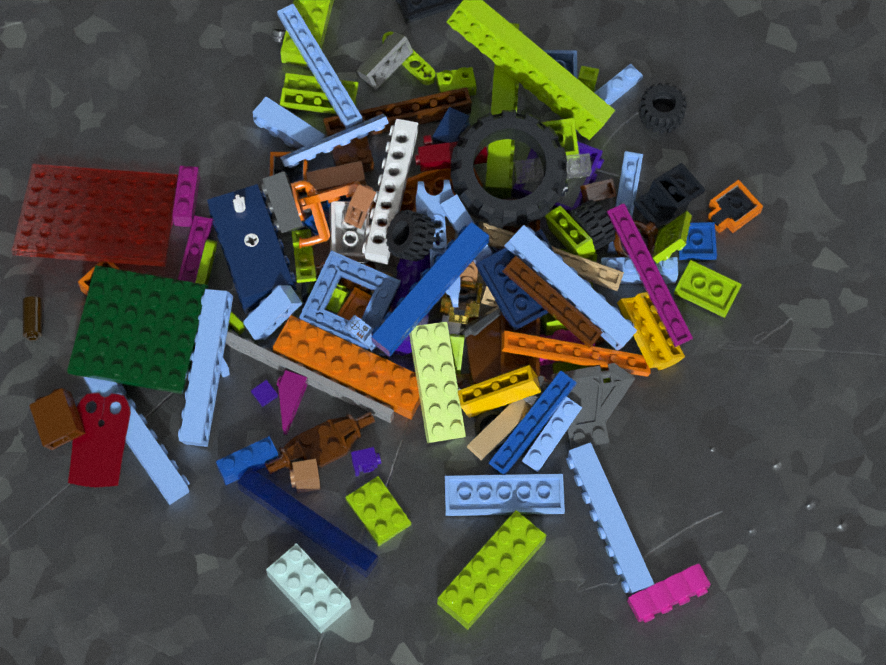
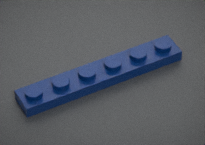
[489,371,577,475]

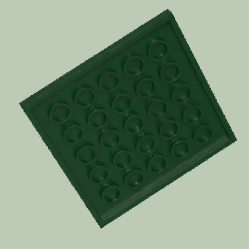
[67,265,209,394]

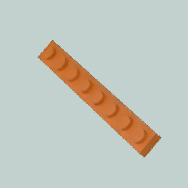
[502,331,651,377]

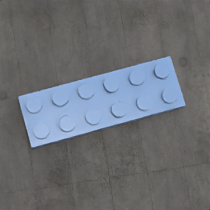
[445,474,565,516]

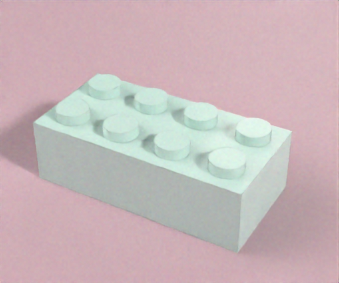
[266,543,351,633]

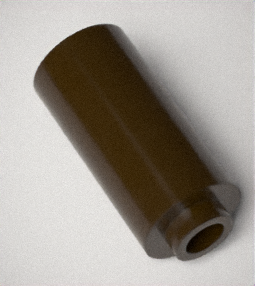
[23,296,42,341]

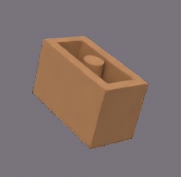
[289,459,320,494]

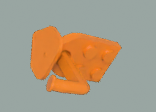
[291,180,361,248]

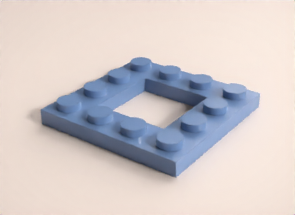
[298,250,401,351]

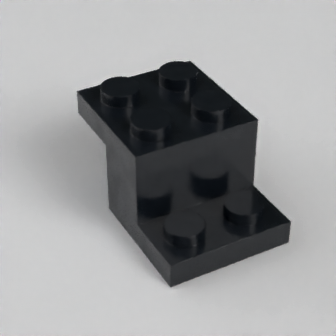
[633,162,705,230]

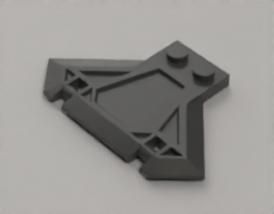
[523,363,635,450]

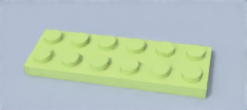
[409,322,466,443]

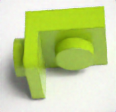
[578,66,599,92]
[326,284,350,313]

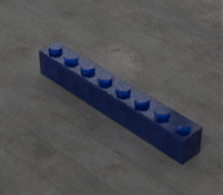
[237,467,378,578]

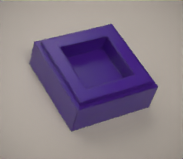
[251,380,278,407]

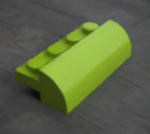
[280,73,359,114]

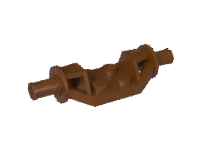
[264,411,375,474]

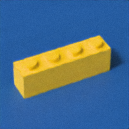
[458,365,541,418]

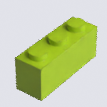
[545,206,596,259]

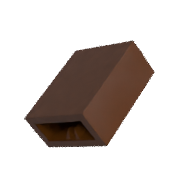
[29,388,85,450]

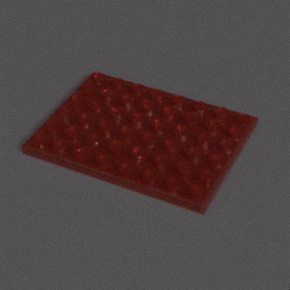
[12,164,178,267]

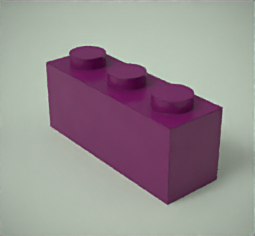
[172,166,200,227]

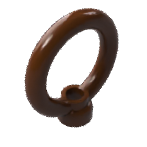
[613,220,658,257]

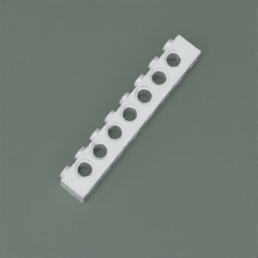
[362,119,418,265]

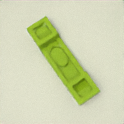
[292,229,316,283]

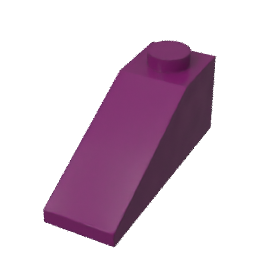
[277,370,308,435]

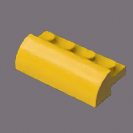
[617,292,685,370]

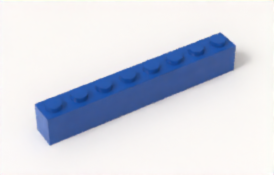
[371,222,489,357]

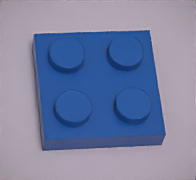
[678,222,717,260]

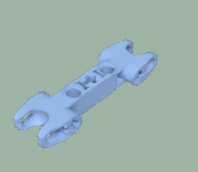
[416,180,460,307]

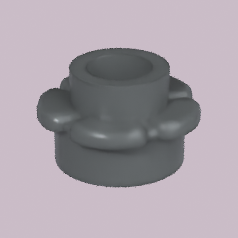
[271,29,286,42]

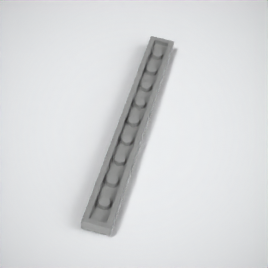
[225,330,394,423]

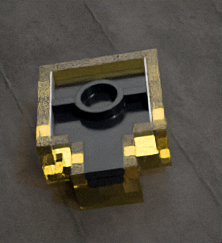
[440,281,483,324]

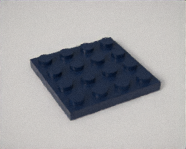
[475,229,555,332]

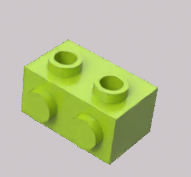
[436,67,477,96]

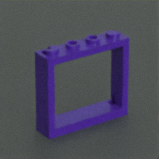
[512,141,604,215]

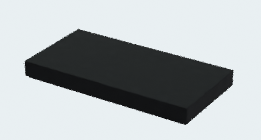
[395,0,463,24]

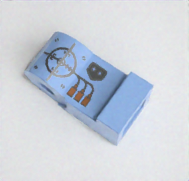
[344,315,376,351]

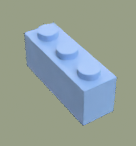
[243,285,303,340]

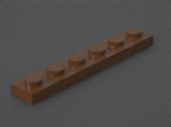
[502,256,603,348]

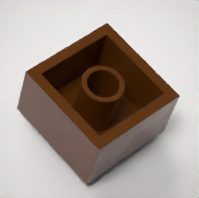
[328,136,374,173]

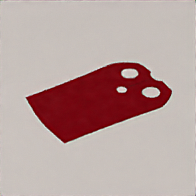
[68,393,131,487]

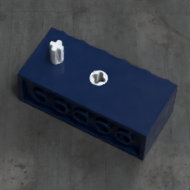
[207,184,297,313]

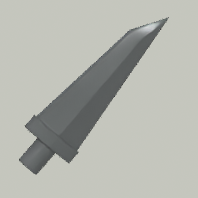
[460,306,501,338]

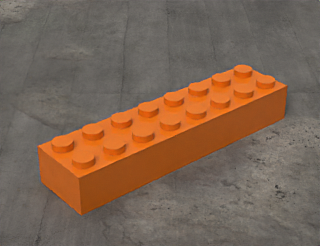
[273,315,420,420]

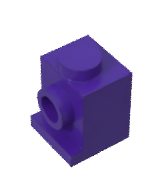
[351,447,381,476]

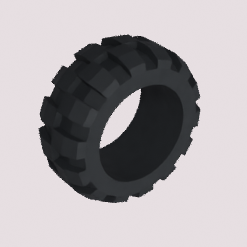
[451,110,567,229]

